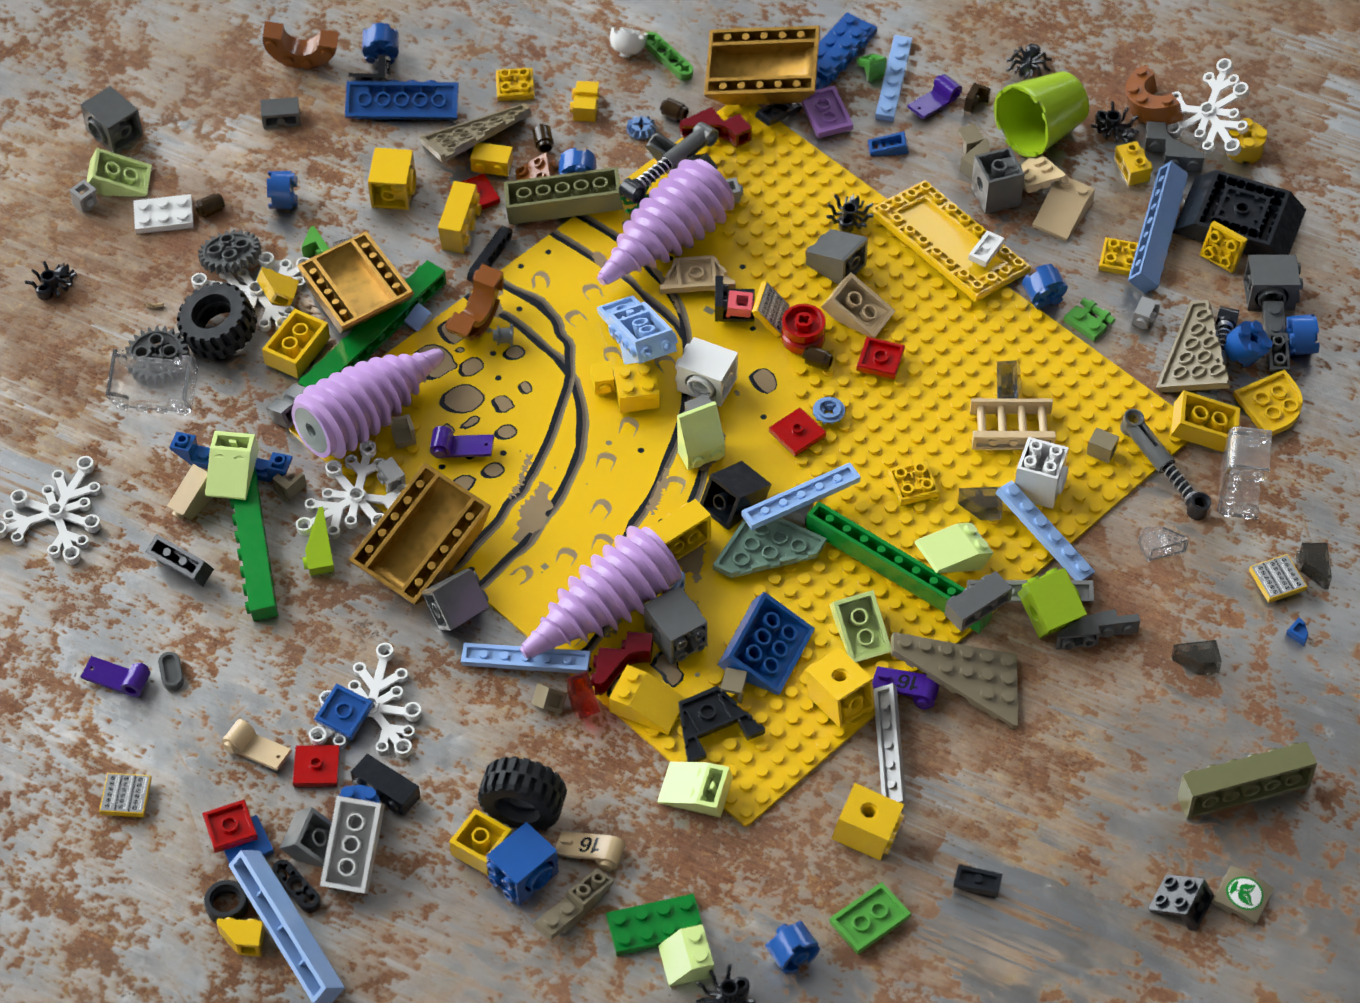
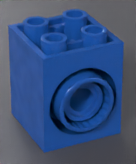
[486,822,559,905]

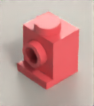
[726,290,755,318]

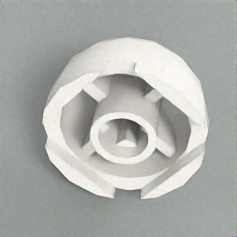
[610,27,648,58]

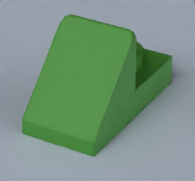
[856,53,887,81]
[302,226,329,258]

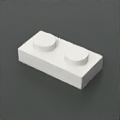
[968,231,1004,267]

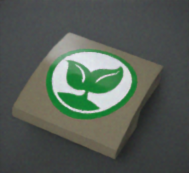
[1211,866,1274,925]

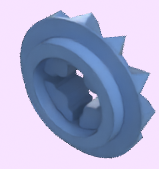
[626,114,656,139]
[813,397,845,425]

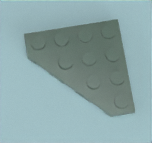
[713,518,827,578]

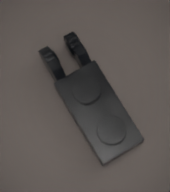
[755,103,802,126]

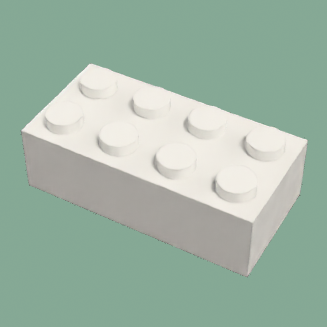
[320,796,385,894]

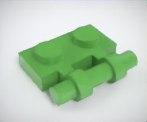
[1063,297,1116,342]

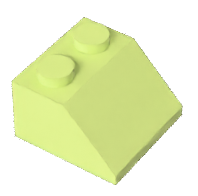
[658,924,714,987]

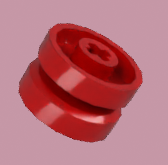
[782,304,826,355]

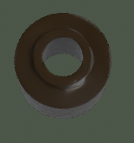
[660,98,689,122]
[532,124,554,153]
[195,193,225,218]
[802,345,834,370]

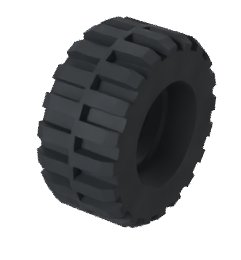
[177,282,257,359]
[477,756,567,831]

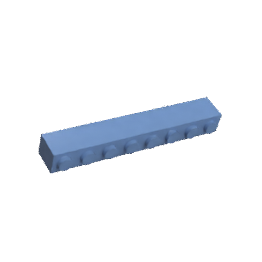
[1128,161,1188,294]

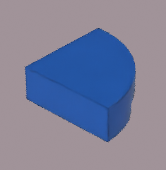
[1286,617,1308,646]

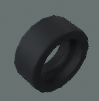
[204,880,249,924]

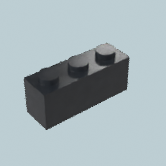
[145,534,214,586]
[351,753,421,816]

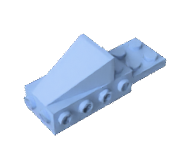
[597,295,678,365]

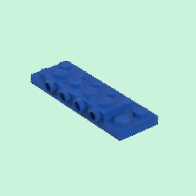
[816,12,877,90]
[345,79,459,120]

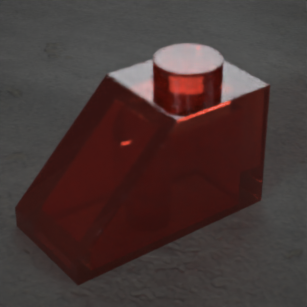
[567,671,600,719]

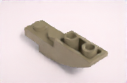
[534,867,614,941]

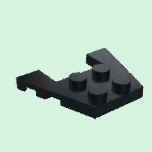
[678,686,765,762]

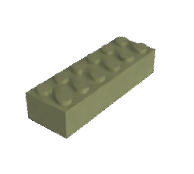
[504,167,623,225]
[1177,741,1317,819]

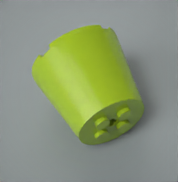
[994,71,1089,157]

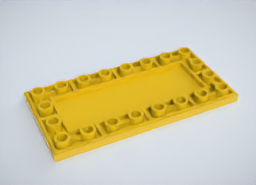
[869,180,1032,302]

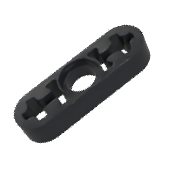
[272,860,321,913]

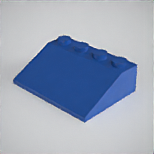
[717,592,815,695]

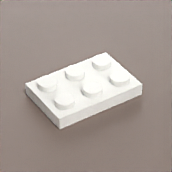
[134,194,194,234]

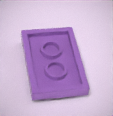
[801,86,853,138]

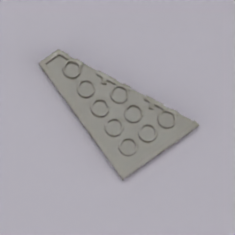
[420,103,531,162]
[1156,300,1231,393]
[891,632,1018,730]

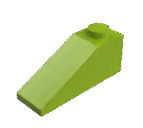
[302,506,335,576]

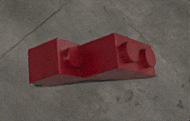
[680,107,752,148]
[590,631,653,695]

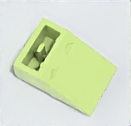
[205,431,259,500]
[657,762,733,818]

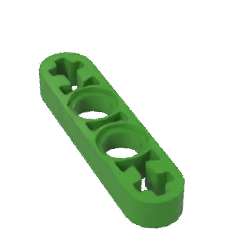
[645,31,693,81]

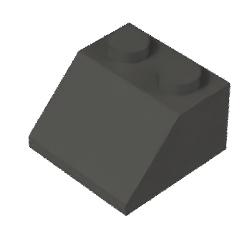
[279,807,332,868]

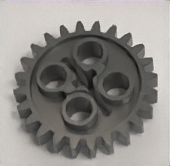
[198,230,261,275]
[124,326,190,386]

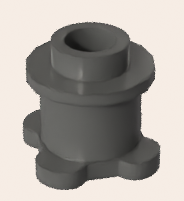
[493,324,514,348]

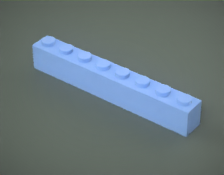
[229,850,345,1003]

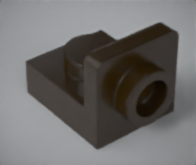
[964,83,991,112]

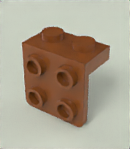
[515,152,559,180]

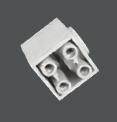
[675,337,738,406]
[1015,437,1069,509]

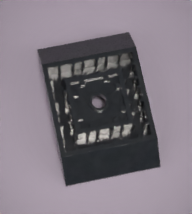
[1173,170,1306,255]

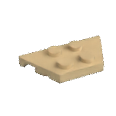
[1021,154,1068,193]
[660,255,736,294]

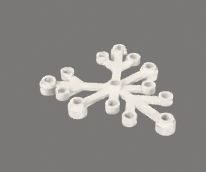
[1166,58,1250,156]
[191,252,309,332]
[296,440,407,539]
[0,456,101,565]
[309,643,422,759]

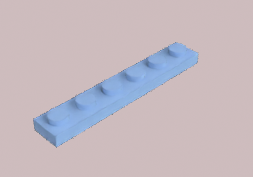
[875,35,912,122]
[742,463,861,530]
[996,480,1095,580]
[461,643,591,674]

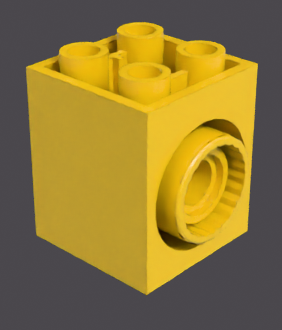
[368,148,416,210]
[805,648,874,728]
[831,783,905,860]

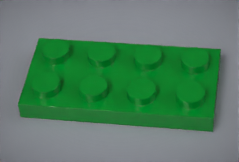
[606,893,702,956]

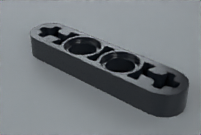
[467,226,513,283]

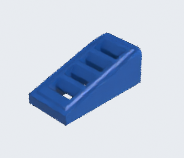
[868,131,909,156]

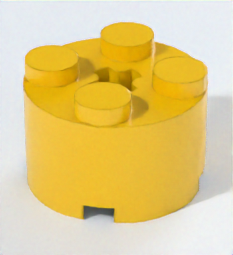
[1226,118,1267,163]

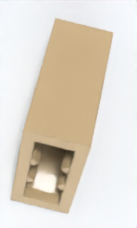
[167,464,213,520]

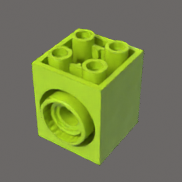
[1018,567,1087,639]

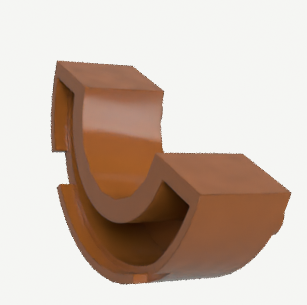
[263,21,339,70]
[1125,64,1183,125]
[445,264,504,341]

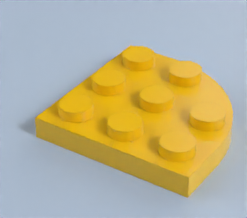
[1233,369,1303,438]

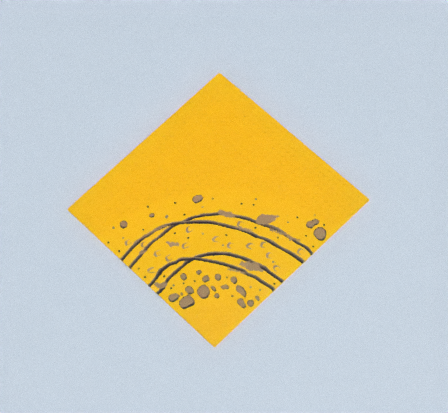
[289,104,1189,827]

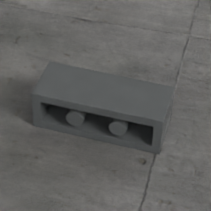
[945,571,1012,632]

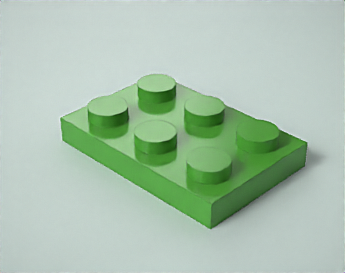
[829,882,911,955]

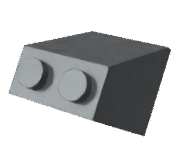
[805,229,868,285]
[421,569,489,630]

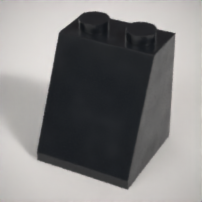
[700,461,772,530]

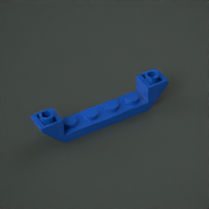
[169,431,293,482]

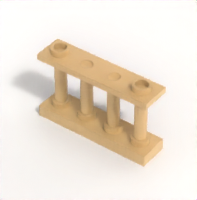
[970,398,1056,450]

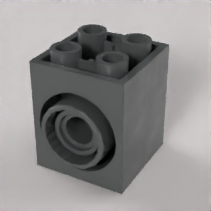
[80,86,143,153]
[971,147,1025,214]
[1243,255,1303,311]
[643,586,707,665]

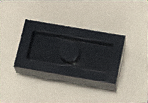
[953,864,1003,897]

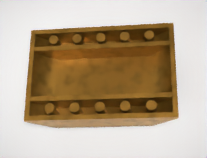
[704,25,821,105]
[297,231,414,333]
[349,463,491,605]

